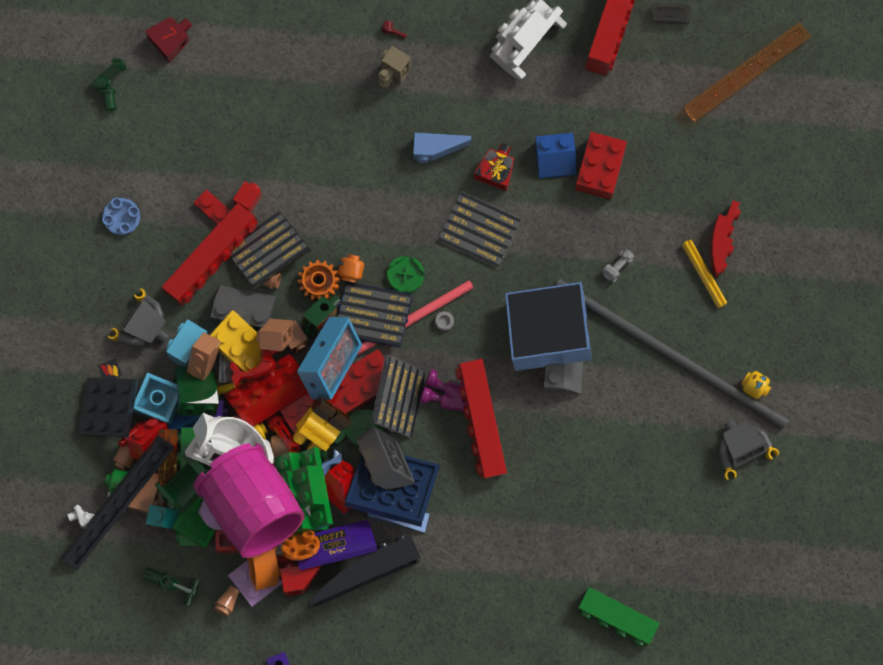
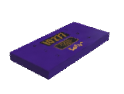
[297,519,377,571]

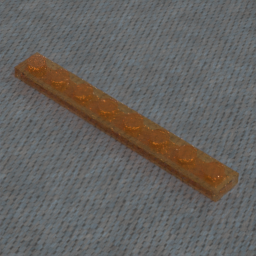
[683,22,811,122]

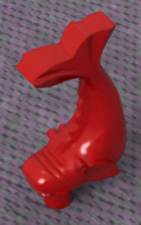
[230,349,278,388]

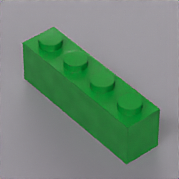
[577,587,660,647]

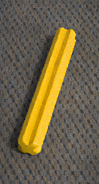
[682,240,727,308]

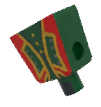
[302,295,341,340]

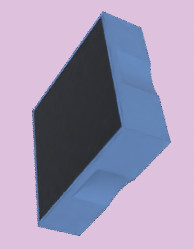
[505,282,592,371]

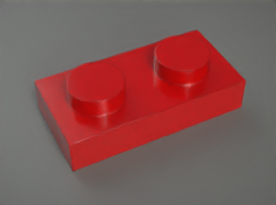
[194,189,230,225]

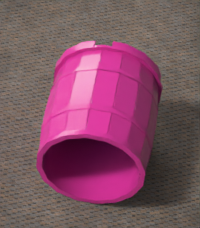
[193,443,305,558]

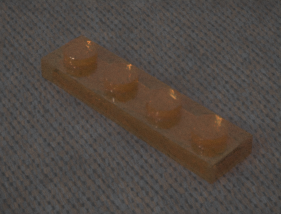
[158,429,178,508]

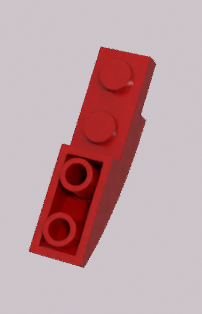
[710,200,741,278]

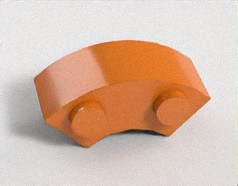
[247,546,281,591]

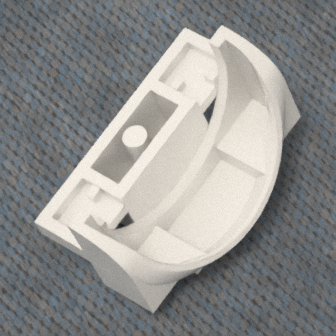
[490,0,567,79]
[185,413,274,466]

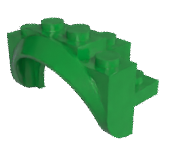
[275,447,333,534]

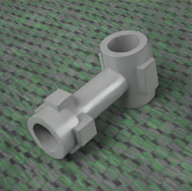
[602,249,634,282]

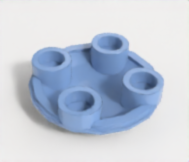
[102,198,140,235]

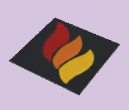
[98,358,123,379]

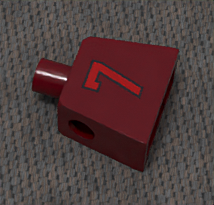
[145,17,192,63]

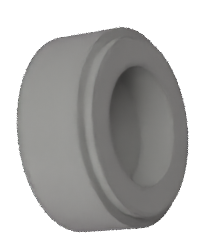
[435,312,454,331]

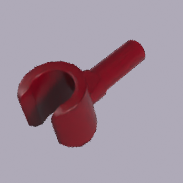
[382,21,407,39]

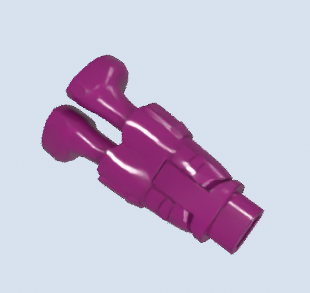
[419,369,465,412]

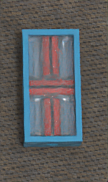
[297,317,362,400]

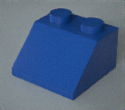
[534,133,576,179]

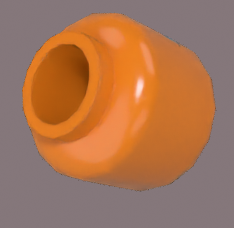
[338,254,365,283]

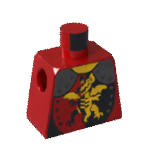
[474,143,514,192]

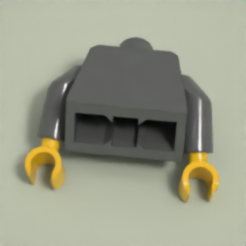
[108,288,169,346]
[719,420,779,481]

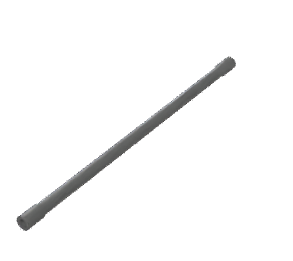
[555,279,789,429]

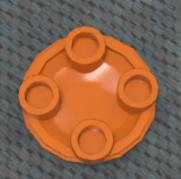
[281,530,320,560]

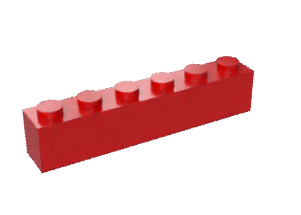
[162,203,258,306]
[455,359,507,478]

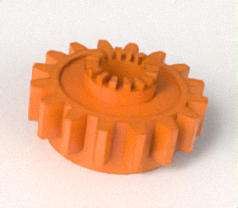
[298,260,340,302]

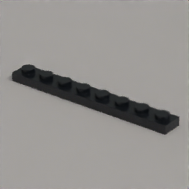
[60,435,175,570]

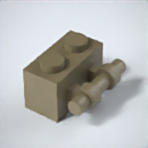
[379,46,411,89]

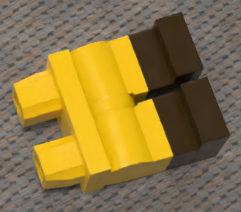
[293,395,352,451]

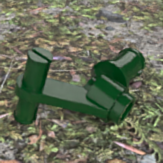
[93,58,127,111]
[143,568,200,606]

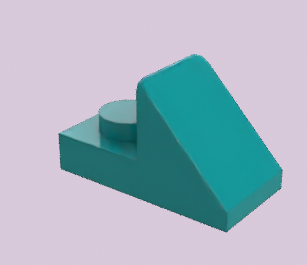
[146,505,180,529]

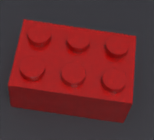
[575,132,627,200]

